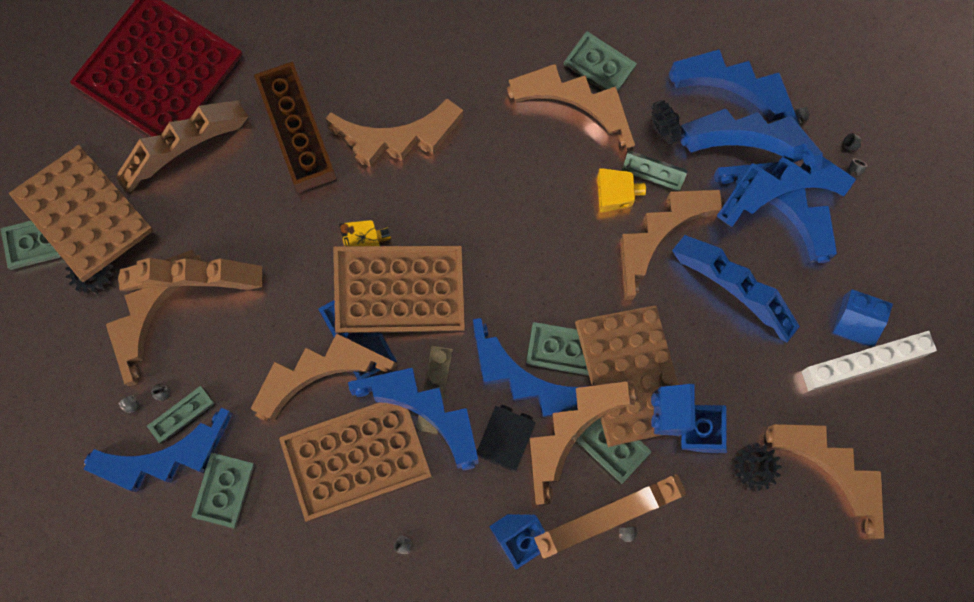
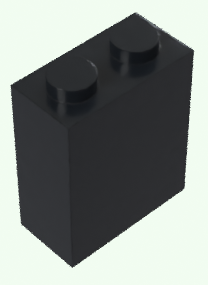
[477,404,536,473]

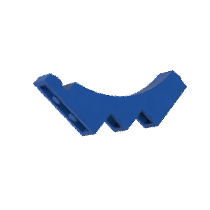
[669,49,800,126]
[680,109,823,172]
[717,156,856,227]
[714,162,837,263]
[672,235,800,343]
[473,318,587,419]
[348,368,479,470]
[84,408,233,492]

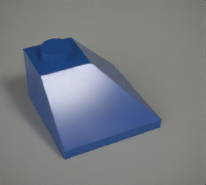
[489,514,545,570]

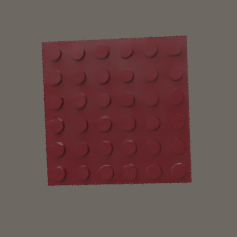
[70,0,243,137]

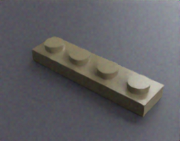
[416,345,453,434]

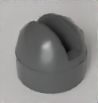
[795,107,810,124]
[843,133,862,151]
[849,159,868,176]
[151,383,170,401]
[118,394,139,413]
[619,526,637,542]
[394,535,413,555]

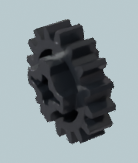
[651,100,682,144]
[65,263,114,295]
[732,443,782,491]

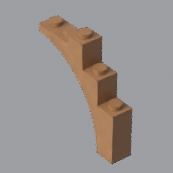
[326,99,463,167]
[118,258,262,291]

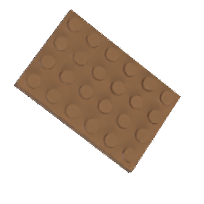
[9,145,153,282]
[333,246,465,333]
[575,305,679,447]
[279,402,432,522]

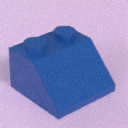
[832,289,893,348]
[651,384,695,436]
[681,405,727,453]

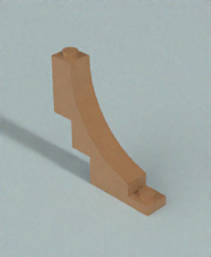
[507,64,635,150]
[116,100,248,193]
[620,190,724,300]
[106,250,203,387]
[251,334,398,421]
[530,381,638,505]
[766,424,884,539]
[534,474,687,559]

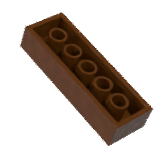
[254,61,337,193]

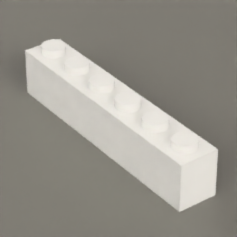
[801,331,937,391]

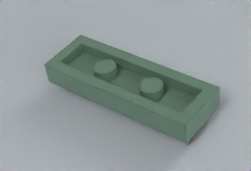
[621,150,688,191]
[147,386,215,444]

